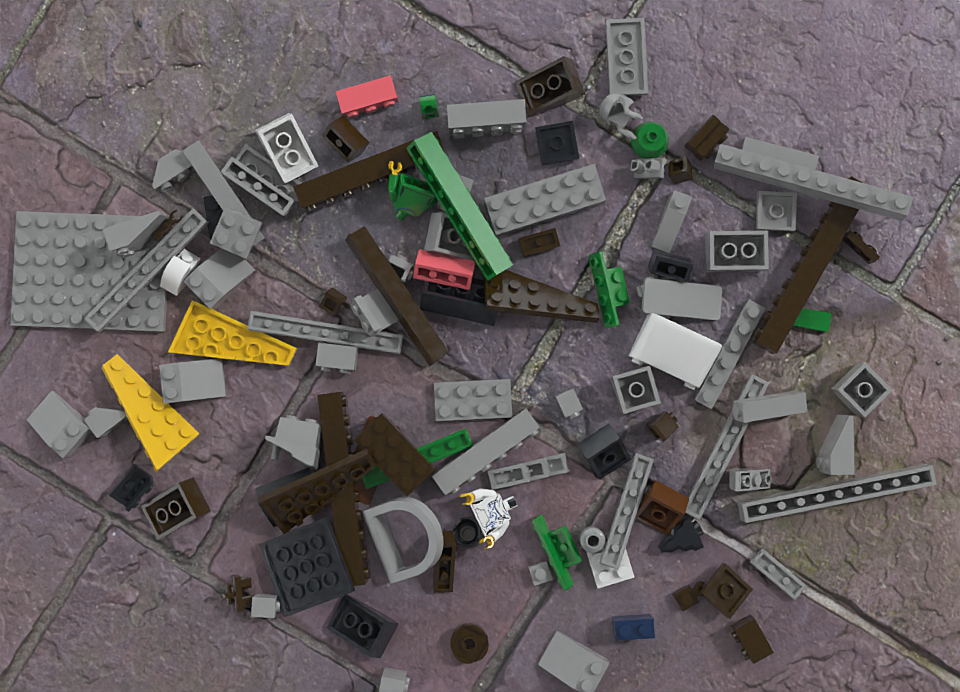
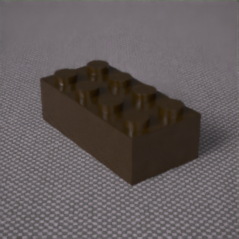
[354,413,437,497]

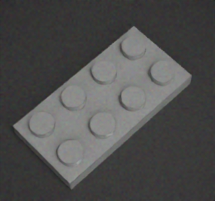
[605,18,648,96]
[434,379,512,421]

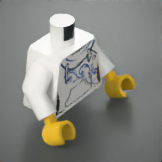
[460,489,518,550]

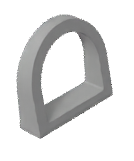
[362,497,443,584]

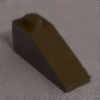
[433,531,456,593]

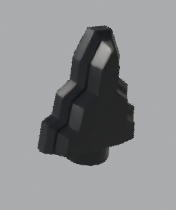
[658,513,704,553]

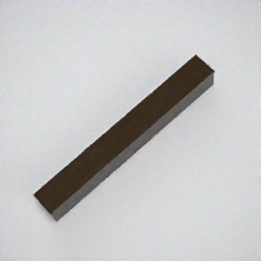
[345,226,449,366]

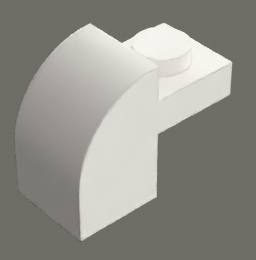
[160,249,201,296]

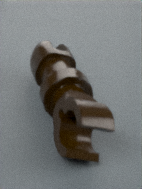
[152,209,183,241]

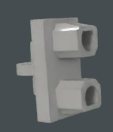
[630,158,667,179]

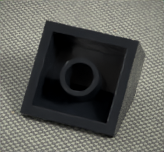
[577,424,631,480]

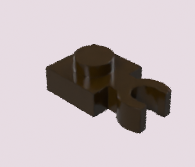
[672,581,705,611]

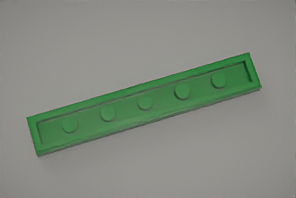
[362,428,473,489]

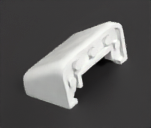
[629,313,722,390]

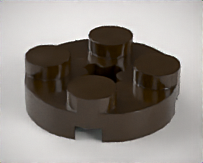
[450,623,489,664]

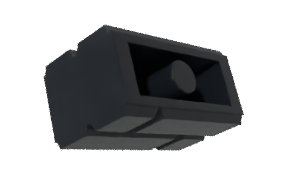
[648,250,693,283]

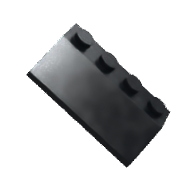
[420,278,497,326]

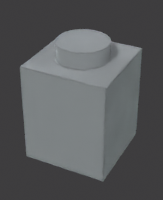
[555,388,583,419]
[251,594,282,618]

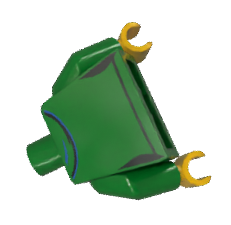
[388,161,437,220]

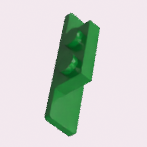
[588,251,630,329]
[532,514,582,591]

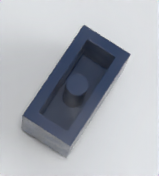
[612,614,655,641]

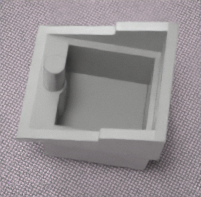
[265,415,322,470]

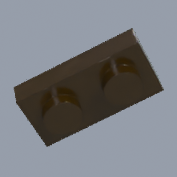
[518,228,560,257]
[842,231,880,264]

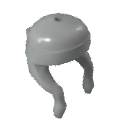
[599,93,643,140]

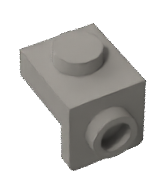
[388,254,414,284]

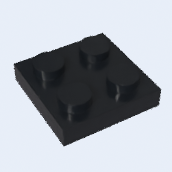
[535,121,579,166]

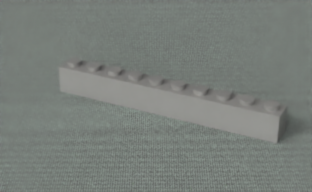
[713,144,913,221]
[737,464,937,523]

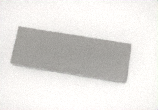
[749,548,807,601]

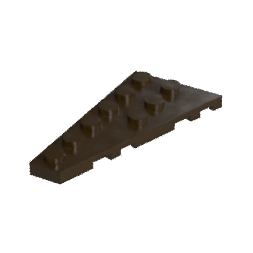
[483,270,600,323]
[259,449,376,534]

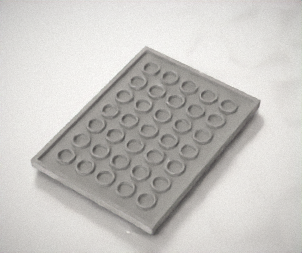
[10,211,170,332]

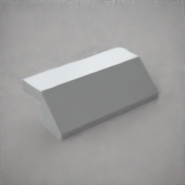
[221,144,301,216]

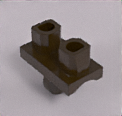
[220,574,252,613]

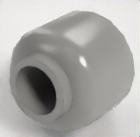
[579,526,605,553]

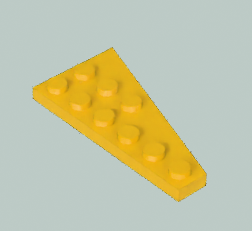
[168,300,298,366]
[102,354,199,472]

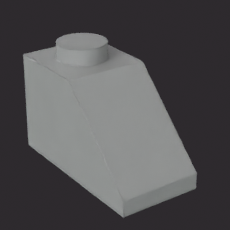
[84,407,128,438]

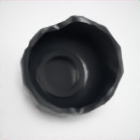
[453,517,482,547]

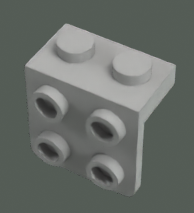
[350,289,399,337]

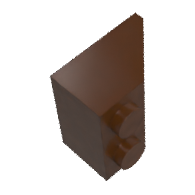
[635,480,689,535]

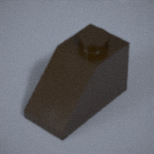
[646,411,679,442]

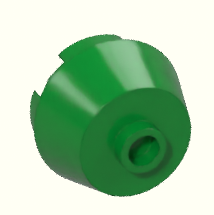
[631,121,669,159]

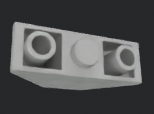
[152,149,196,192]
[729,468,772,491]

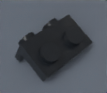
[109,464,154,512]

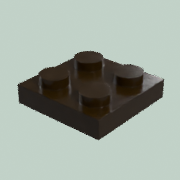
[699,563,753,619]

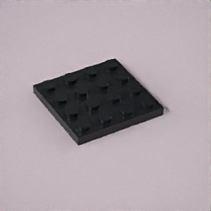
[259,517,355,617]

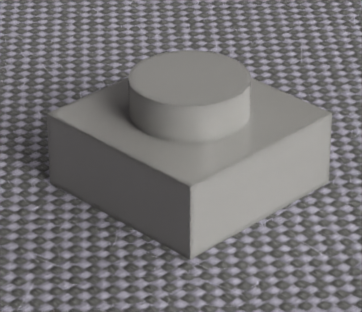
[528,561,553,586]

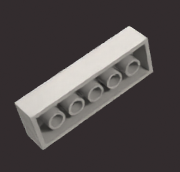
[484,164,606,237]

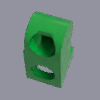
[419,94,439,119]

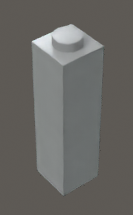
[732,390,807,423]

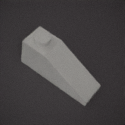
[651,190,692,253]

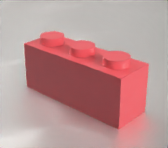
[335,75,398,119]
[413,249,476,290]

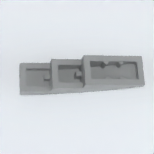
[488,453,570,490]

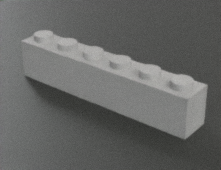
[432,408,540,495]

